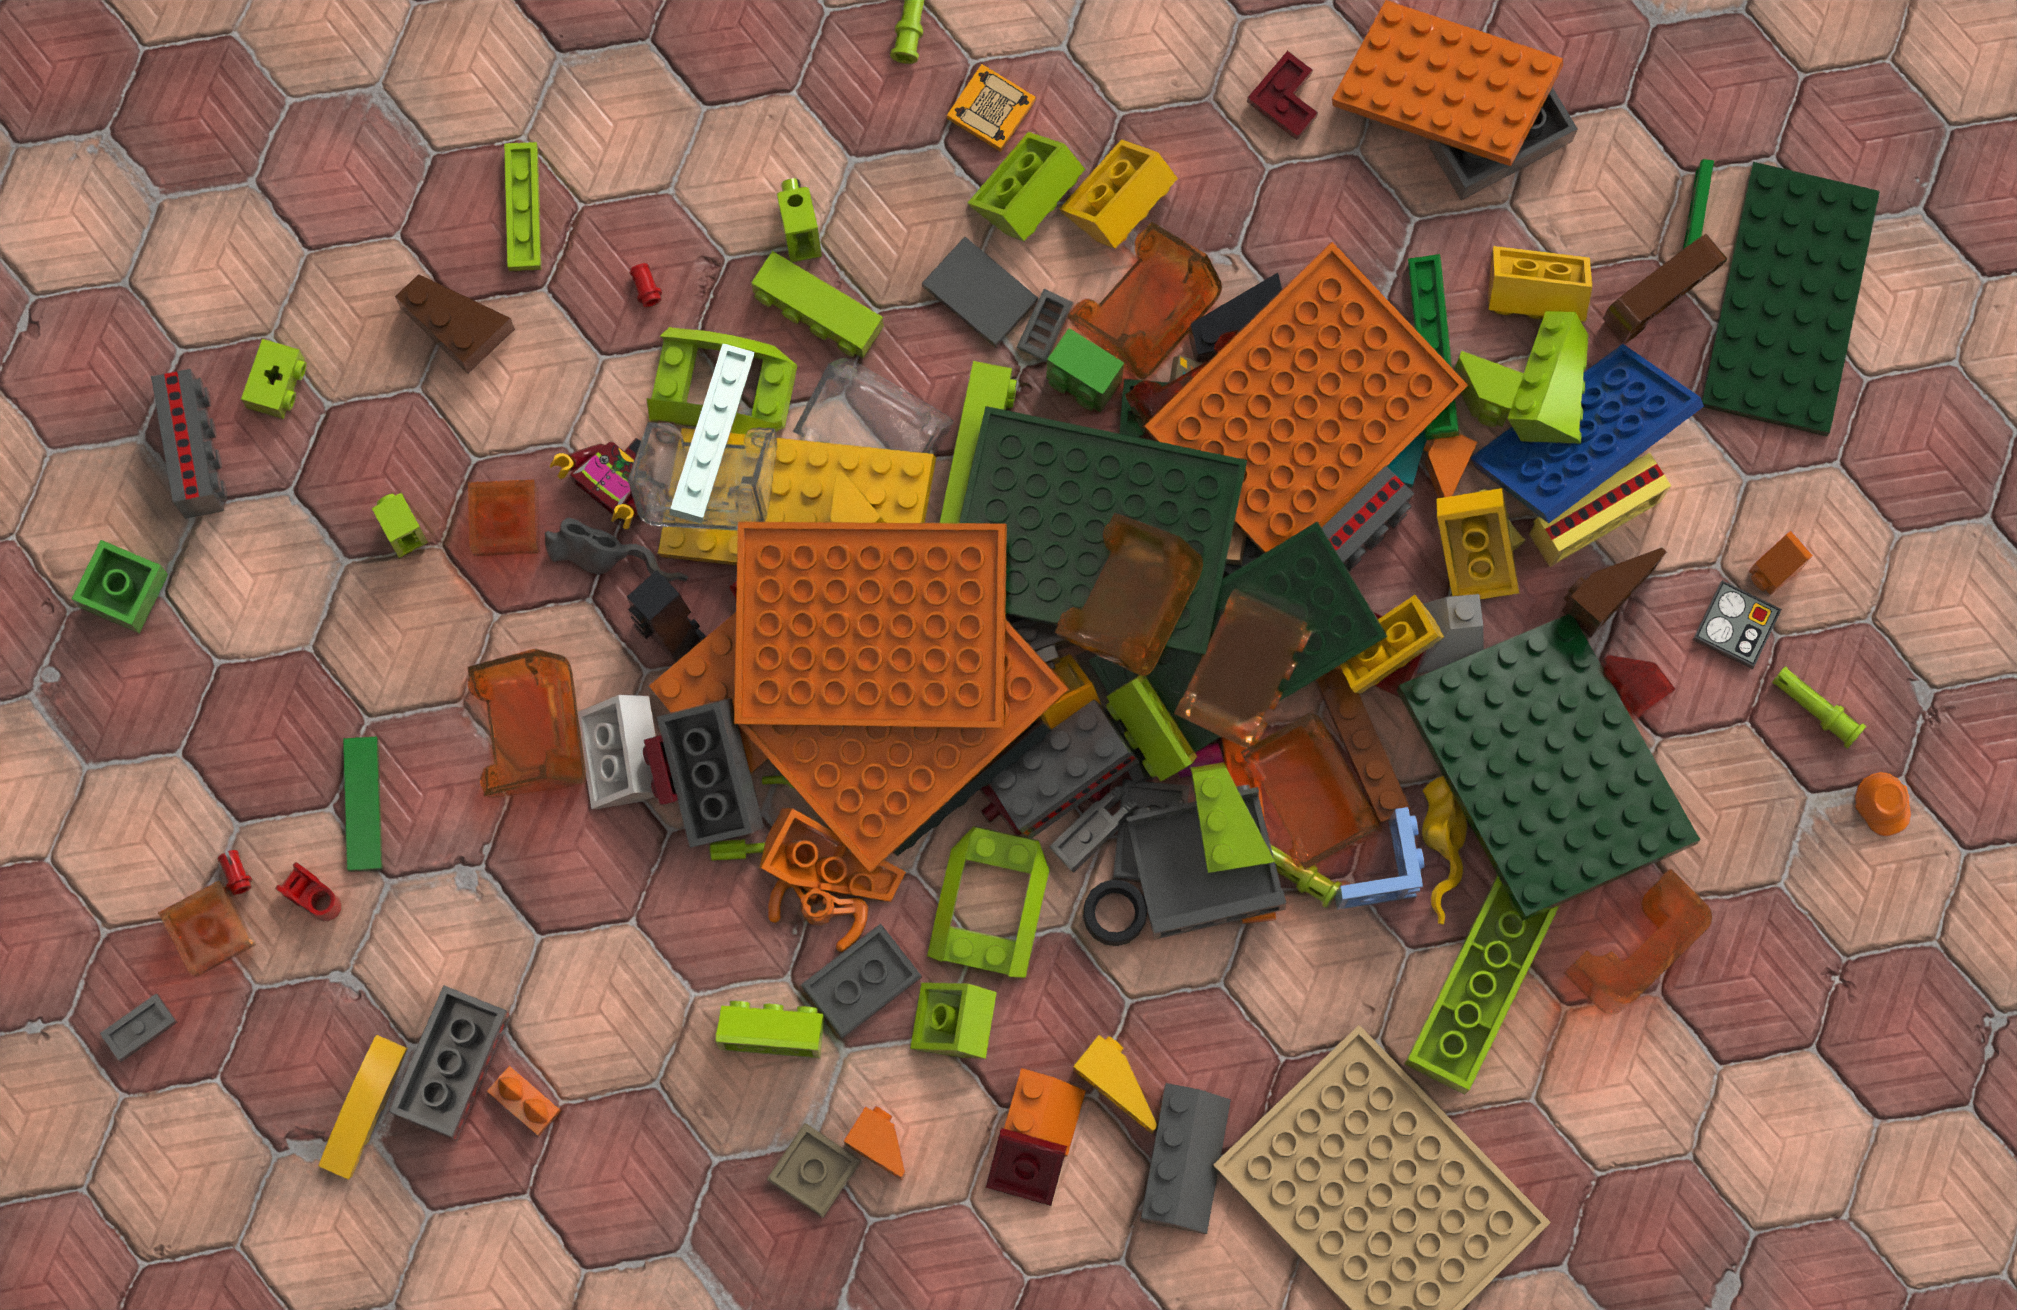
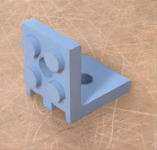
[1335,807,1425,910]

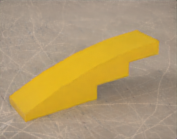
[318,1035,408,1180]

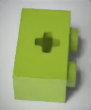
[241,339,307,419]
[372,493,428,558]

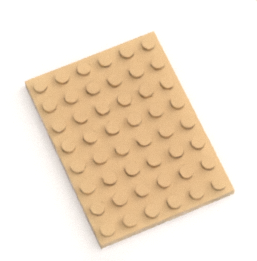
[1213,1025,1551,1310]

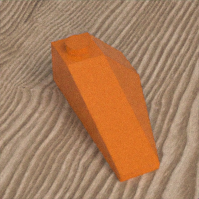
[759,808,906,902]

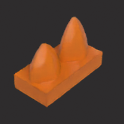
[487,1066,561,1137]

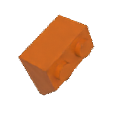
[1004,1068,1086,1156]

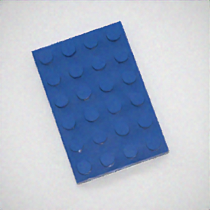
[1470,344,1704,523]

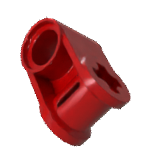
[275,862,341,921]

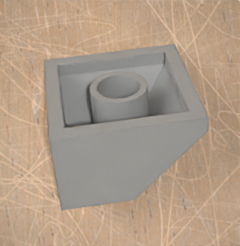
[1417,594,1484,673]

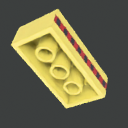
[1529,453,1671,567]

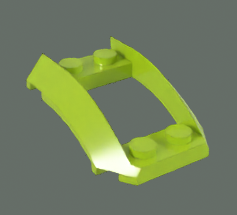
[646,327,797,436]
[927,826,1050,978]

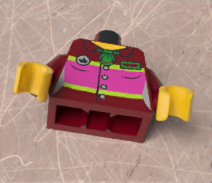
[549,438,650,529]

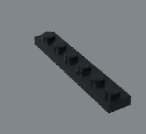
[893,714,1052,856]

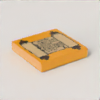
[947,64,1036,152]

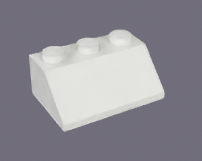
[576,695,655,809]

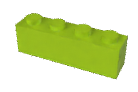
[751,251,884,358]

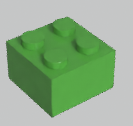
[1046,328,1124,413]
[72,540,168,634]

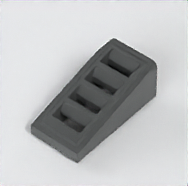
[1016,289,1074,361]

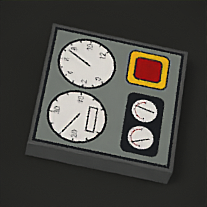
[1692,580,1782,669]

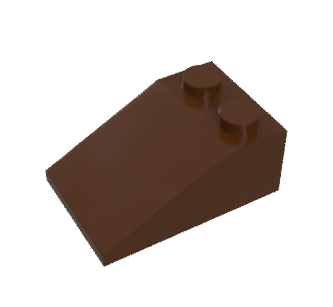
[1562,548,1667,638]

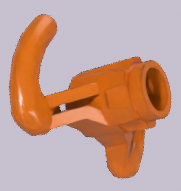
[768,879,868,953]

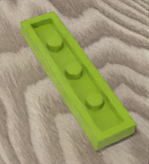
[504,142,541,271]

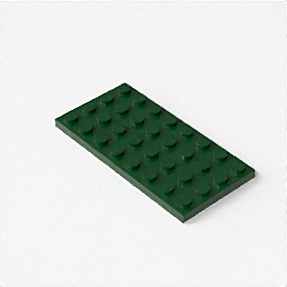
[1701,162,1880,436]
[1089,521,1387,752]

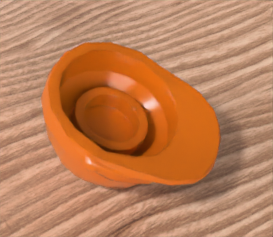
[1855,772,1911,836]

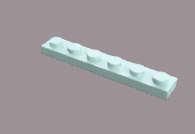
[669,344,754,524]

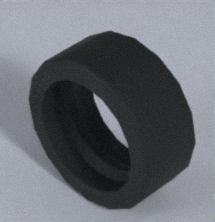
[1083,879,1147,946]

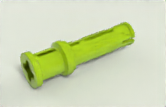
[890,0,924,64]
[1772,666,1867,749]
[1270,844,1342,908]

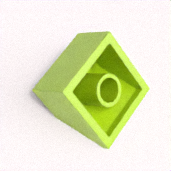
[1454,351,1524,427]
[910,982,997,1059]

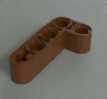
[1603,234,1727,344]

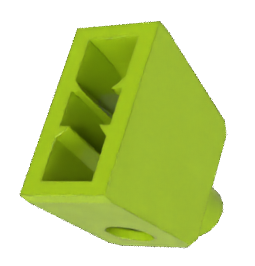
[777,178,822,262]

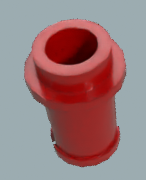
[629,263,662,307]
[217,850,252,895]

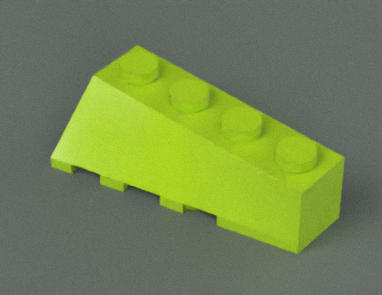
[1507,311,1589,444]

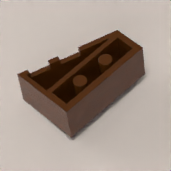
[395,274,515,374]

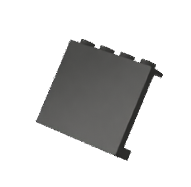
[1126,785,1287,940]

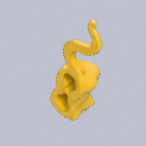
[1422,776,1467,925]

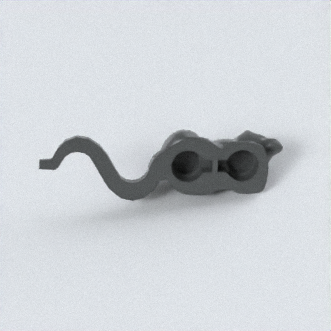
[545,518,688,582]

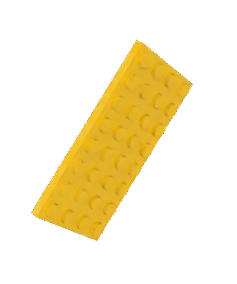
[658,428,936,565]

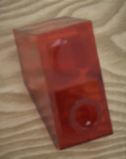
[1600,655,1676,719]

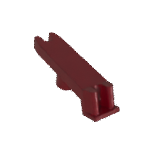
[980,785,1022,836]

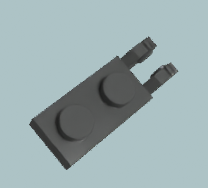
[1050,786,1139,872]

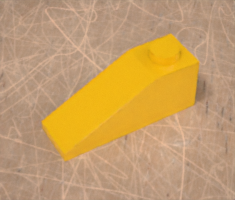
[1073,1035,1158,1134]

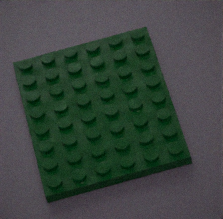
[959,406,1247,657]
[1396,614,1700,921]

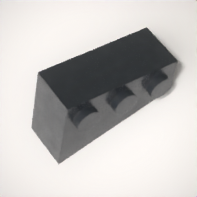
[1188,273,1282,364]
[627,570,706,663]

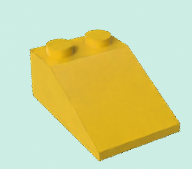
[1437,488,1519,599]

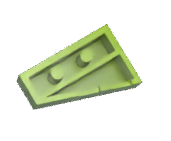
[1191,762,1275,873]

